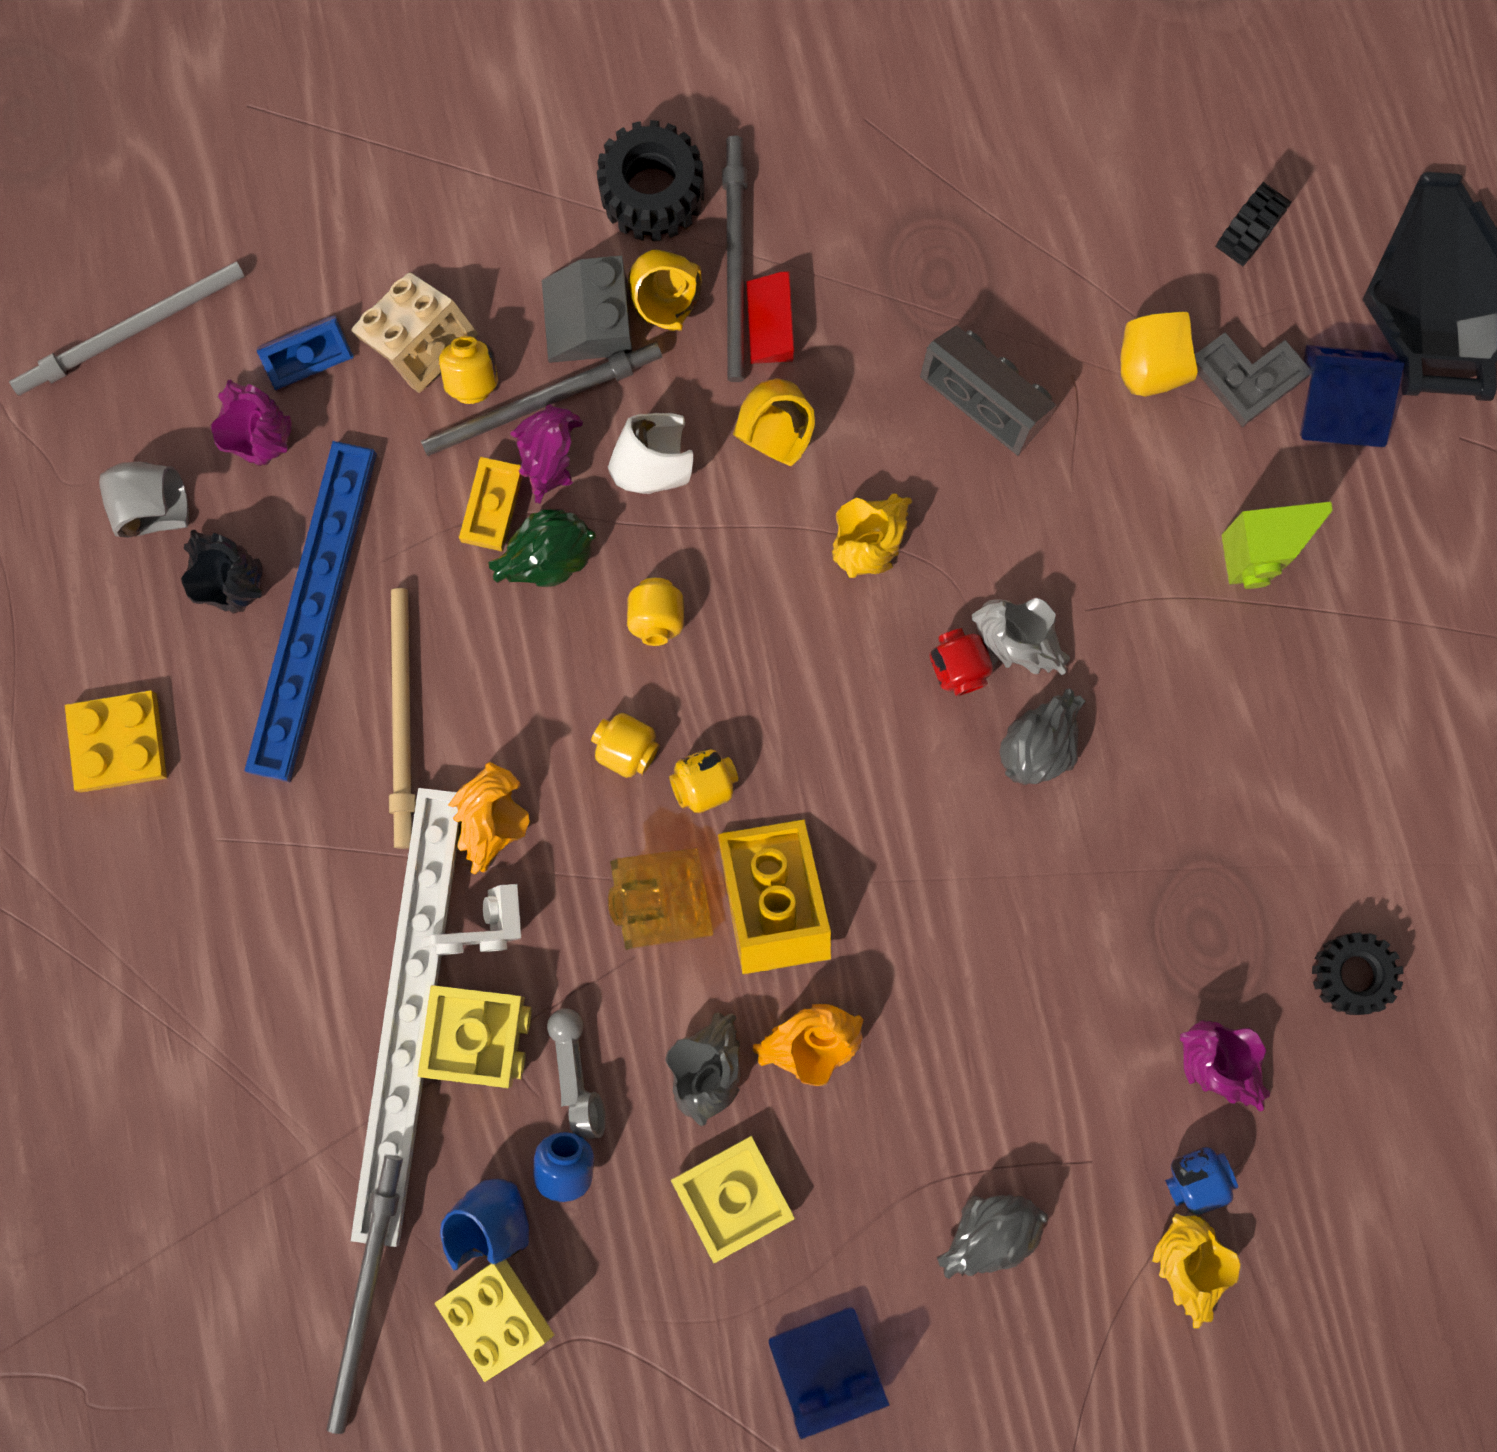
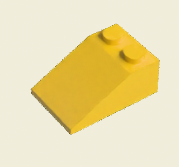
[718,820,831,975]

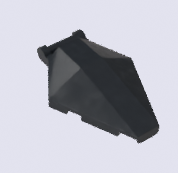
[1362,172,1497,401]

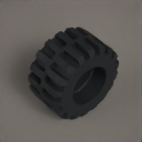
[597,120,704,241]

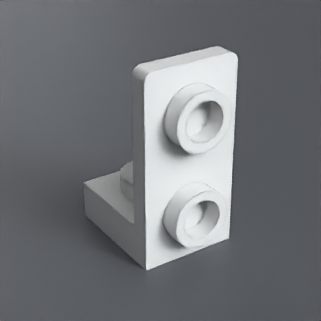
[422,884,521,955]

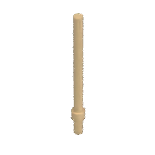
[389,588,416,849]

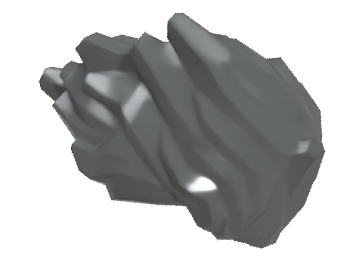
[999,689,1085,785]
[665,1012,741,1126]
[937,1195,1049,1279]

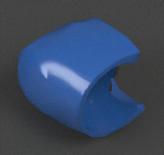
[440,1179,529,1270]

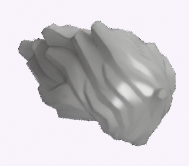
[971,598,1070,675]

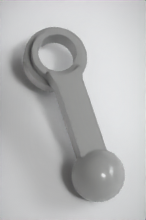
[547,1008,605,1140]

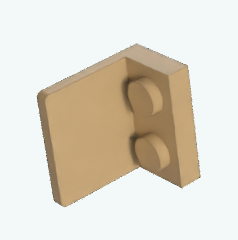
[351,273,479,393]

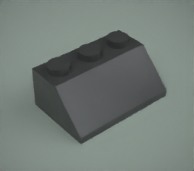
[920,325,1057,456]

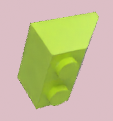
[1221,502,1333,589]

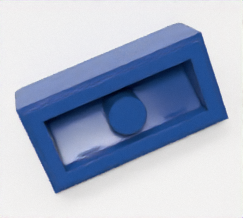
[256,315,354,390]

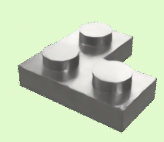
[1195,332,1312,427]

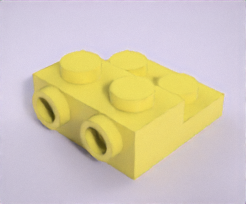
[417,985,532,1088]

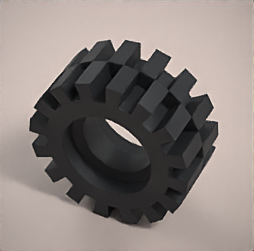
[1215,182,1291,267]
[1312,932,1404,1015]

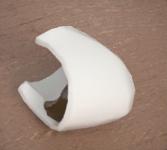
[608,413,693,494]

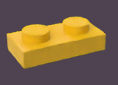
[459,457,523,552]

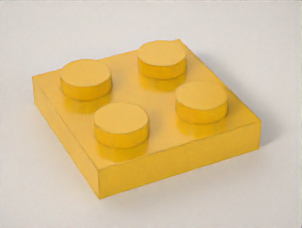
[65,690,167,793]

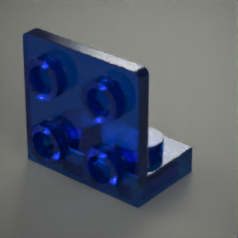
[1300,345,1404,447]
[768,1307,890,1440]

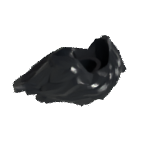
[181,530,262,614]

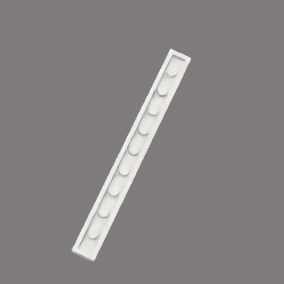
[351,788,461,1247]

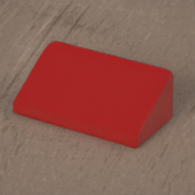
[747,271,794,364]

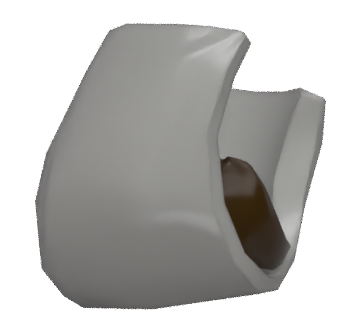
[99,461,189,538]

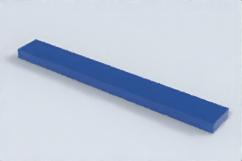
[244,441,377,782]

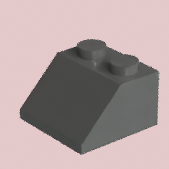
[542,255,633,363]

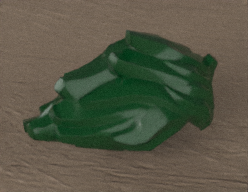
[488,509,596,587]

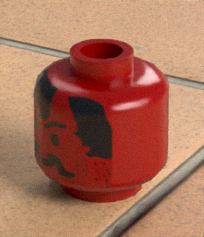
[929,628,993,697]

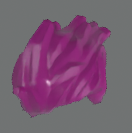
[211,380,292,466]
[510,404,583,503]
[1180,1020,1270,1111]

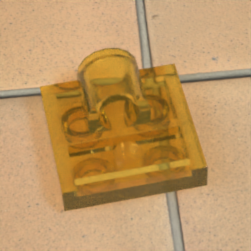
[608,848,714,950]

